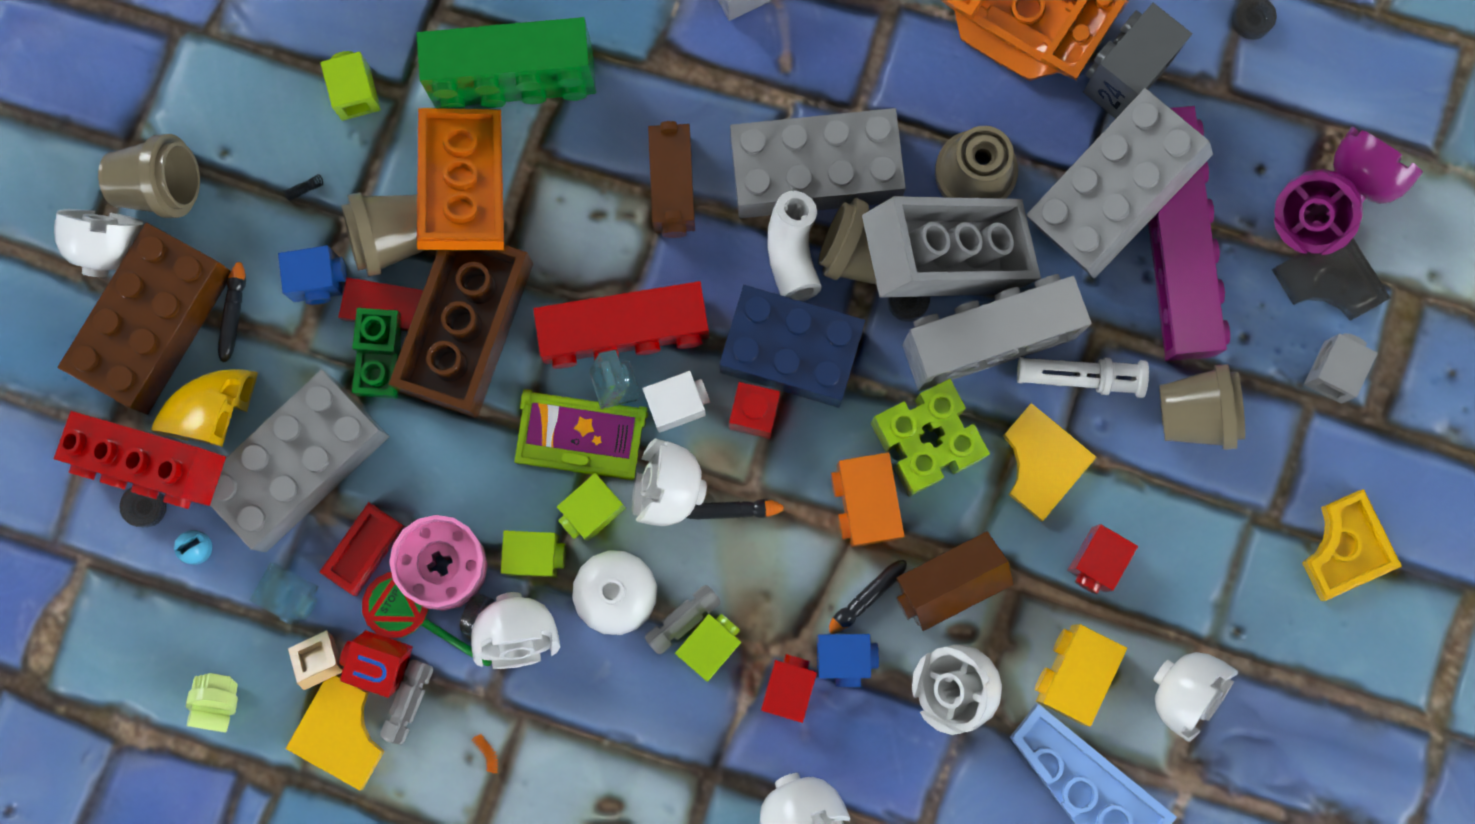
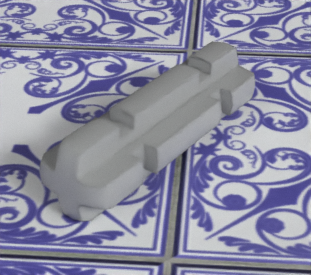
[645,585,721,654]
[380,660,433,745]

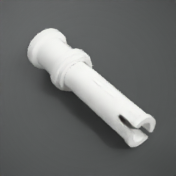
[1017,357,1149,398]

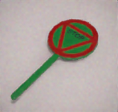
[362,572,492,666]

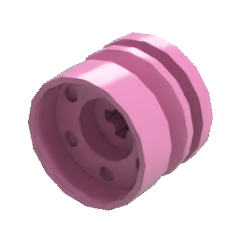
[389,515,488,611]

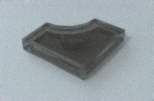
[1272,238,1391,321]

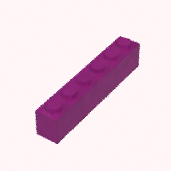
[1148,106,1230,361]

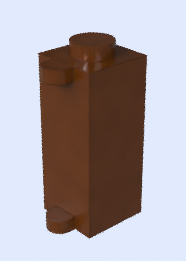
[648,121,695,238]
[896,531,1014,631]

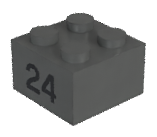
[1083,2,1192,119]

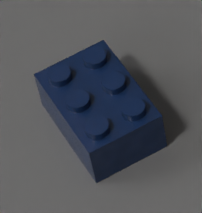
[719,284,866,408]

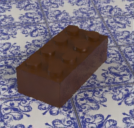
[57,222,231,415]
[389,245,533,418]

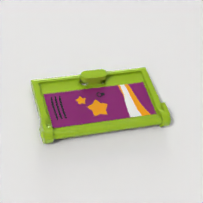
[514,389,648,481]

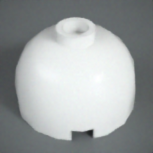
[54,209,143,277]
[632,438,707,526]
[572,550,657,635]
[471,592,560,669]
[912,645,1002,735]
[1153,652,1238,741]
[760,773,850,824]

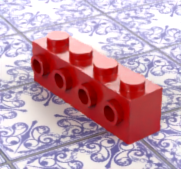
[533,281,710,369]
[53,411,226,509]

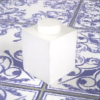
[642,371,710,433]

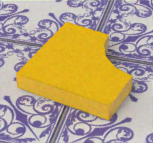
[1003,403,1096,522]
[1302,489,1402,601]
[285,675,384,791]

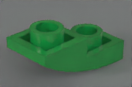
[352,308,401,399]

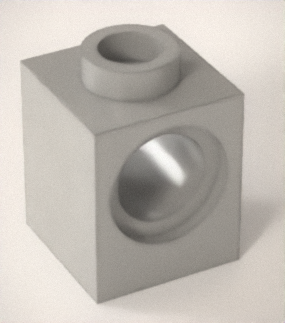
[1304,333,1378,404]

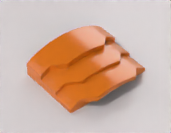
[941,0,1129,81]

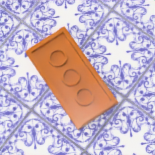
[417,108,504,250]

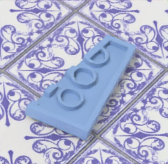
[1010,704,1177,824]

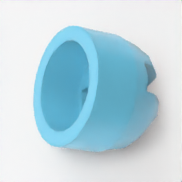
[174,530,212,565]

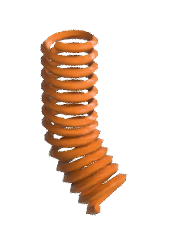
[471,734,499,774]

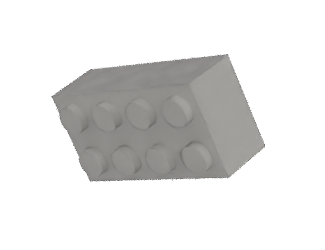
[1026,88,1213,279]
[730,108,906,218]
[862,196,1041,297]
[902,274,1092,391]
[210,369,390,553]

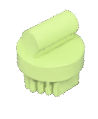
[186,673,238,733]

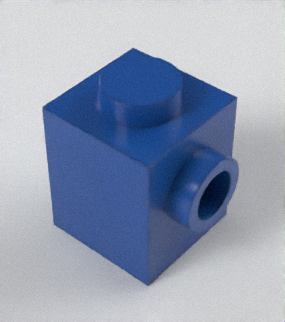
[278,245,347,305]
[816,634,879,687]

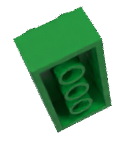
[416,17,596,109]

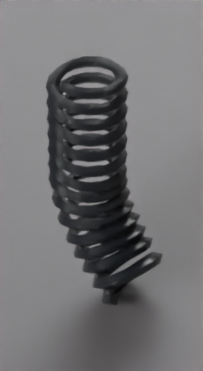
[283,174,324,201]

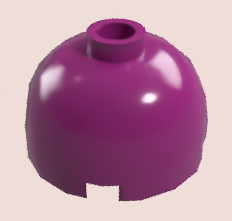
[1333,127,1423,204]
[1274,169,1363,255]

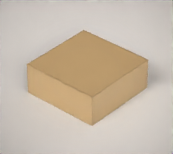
[288,630,343,690]

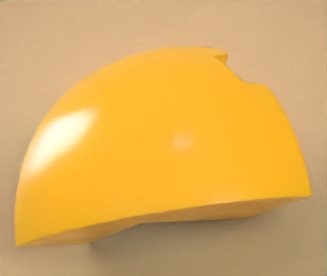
[151,369,258,447]

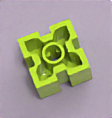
[871,379,990,497]

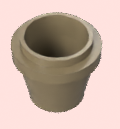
[935,126,1018,199]
[98,134,200,218]
[341,192,425,277]
[818,198,877,285]
[1159,364,1245,450]

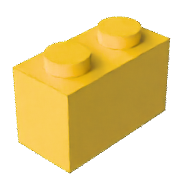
[1035,624,1127,727]

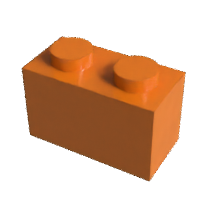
[831,452,905,548]

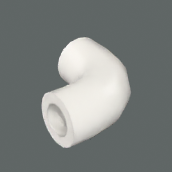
[768,191,822,302]

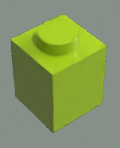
[320,51,381,121]
[557,473,626,542]
[501,530,566,578]
[675,613,742,682]

